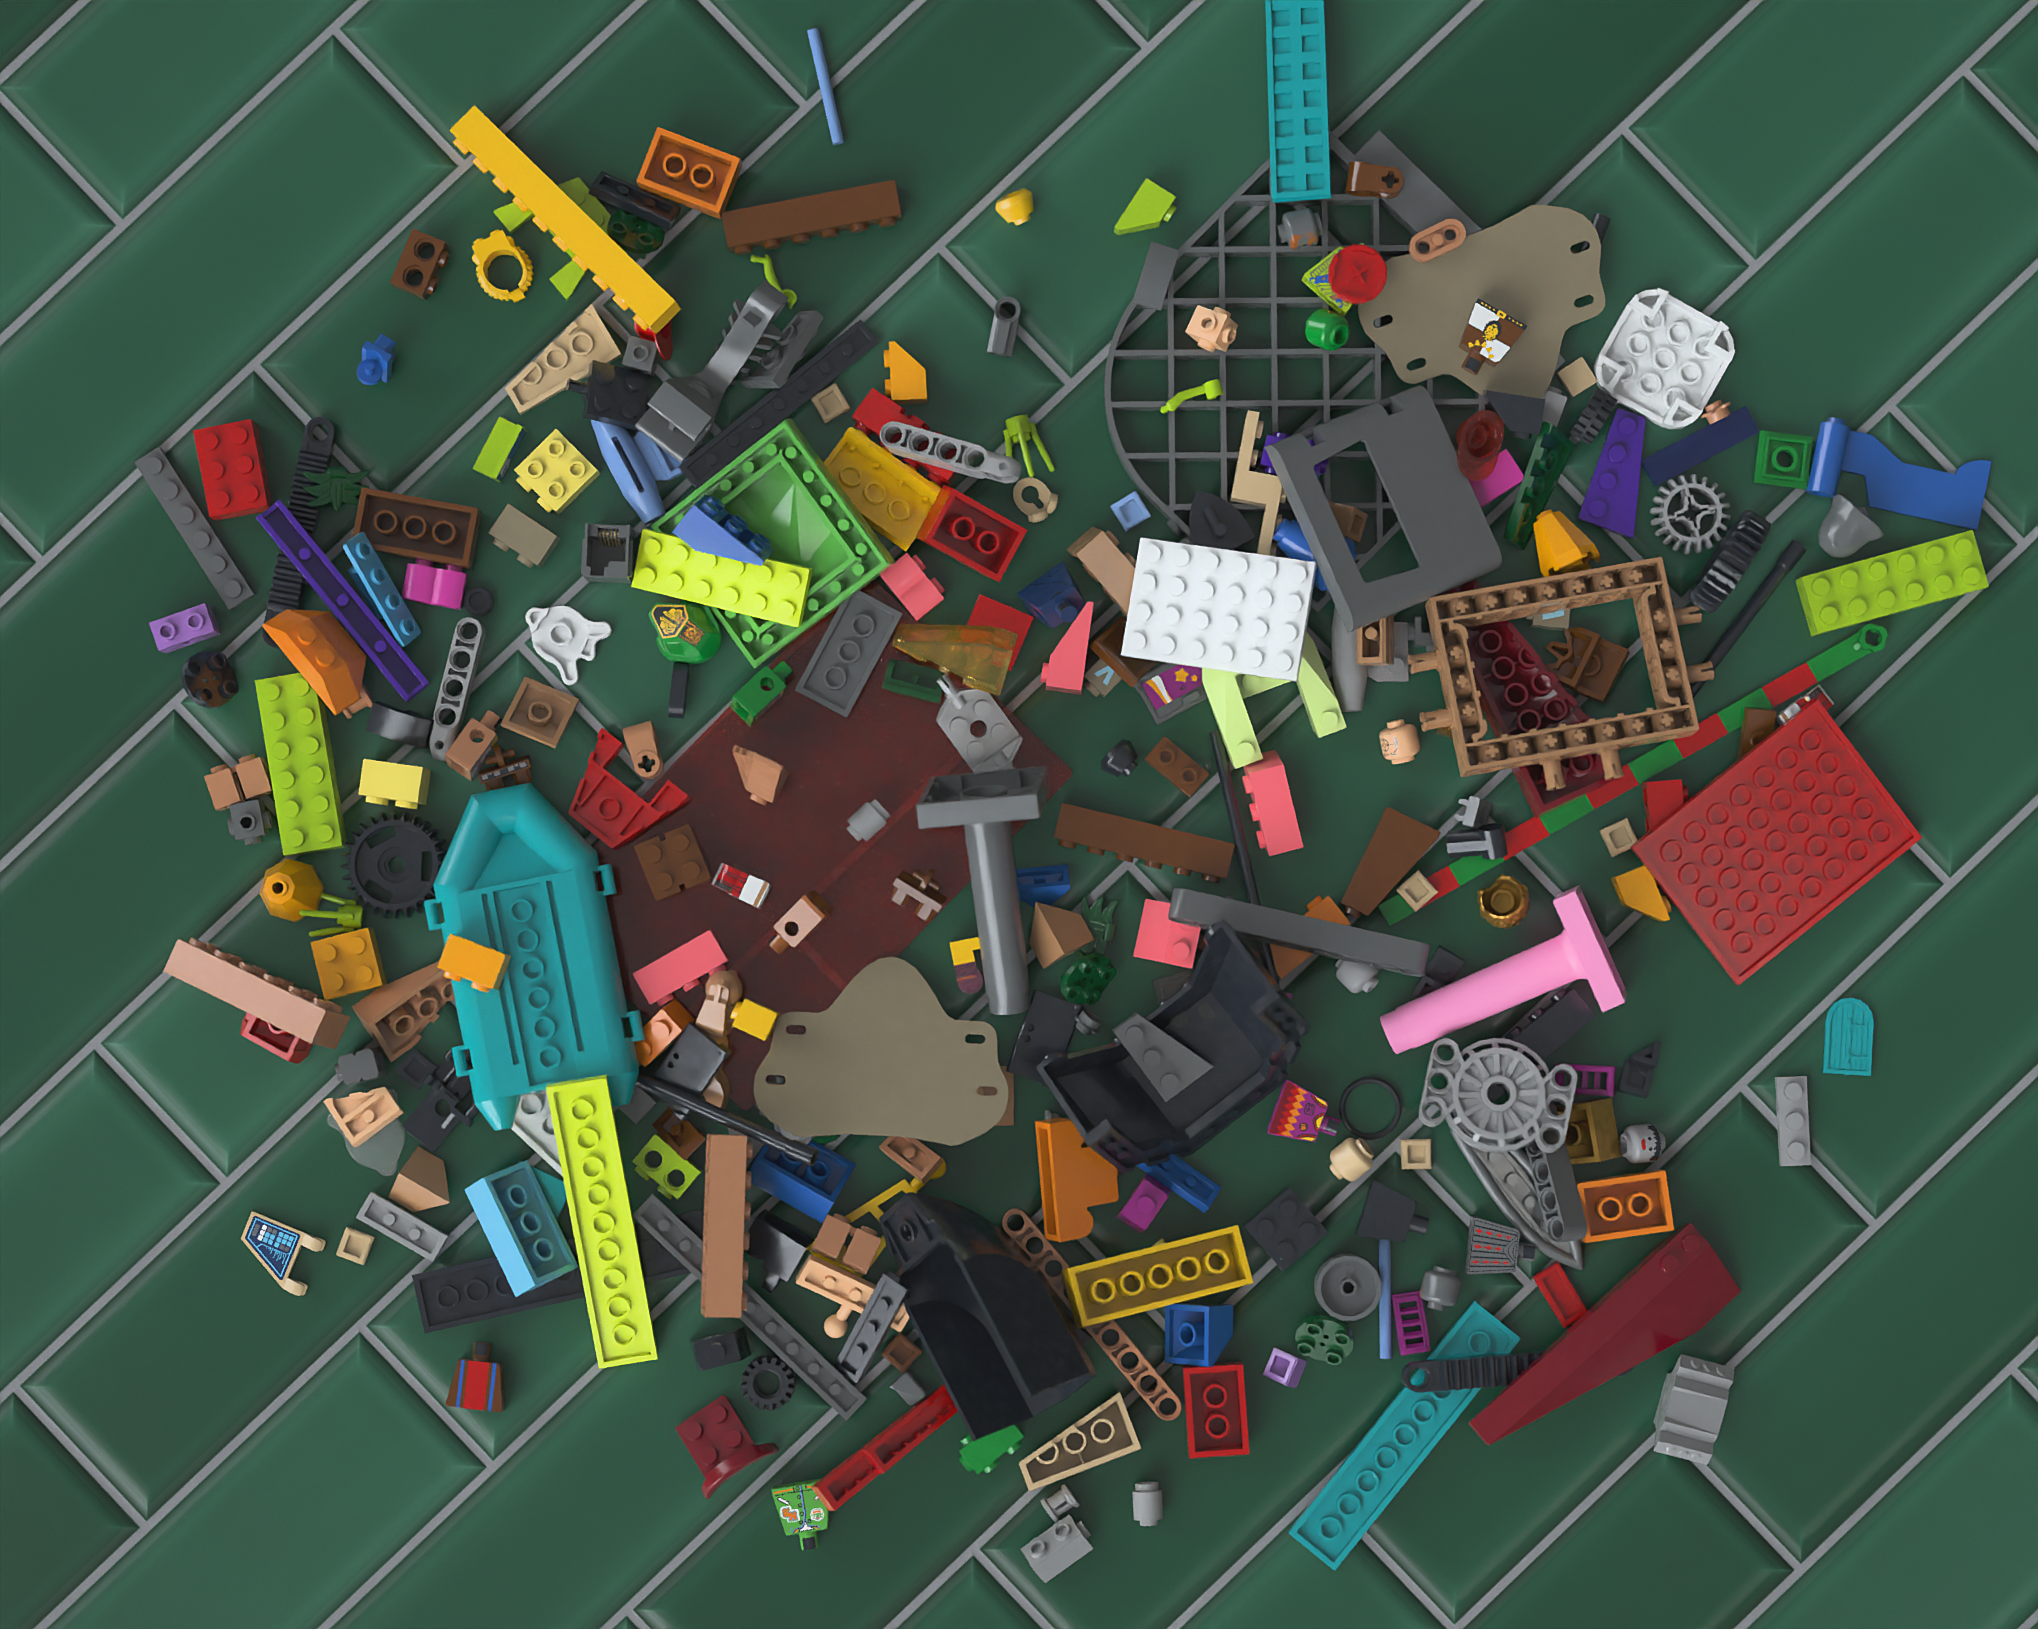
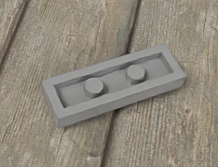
[1775,1076,1811,1166]
[356,1191,449,1262]

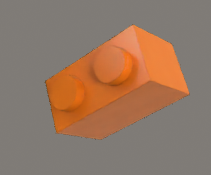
[634,999,695,1067]

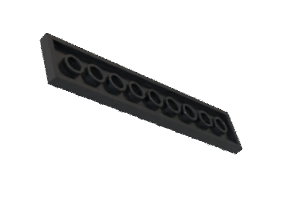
[412,1209,704,1333]

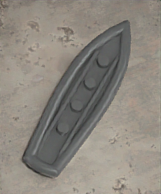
[1450,1125,1584,1270]

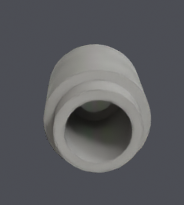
[846,799,890,842]
[1132,1481,1163,1526]

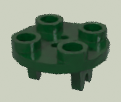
[607,209,665,260]
[1060,950,1117,1005]
[1295,1312,1355,1365]

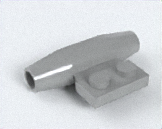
[1331,606,1409,712]

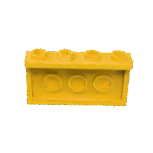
[824,427,941,551]

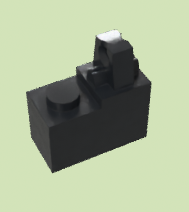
[746,1209,815,1293]

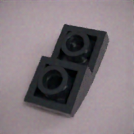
[366,701,434,748]

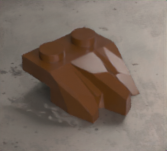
[1544,627,1630,705]

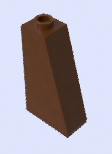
[1339,807,1441,919]

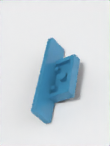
[343,532,421,647]

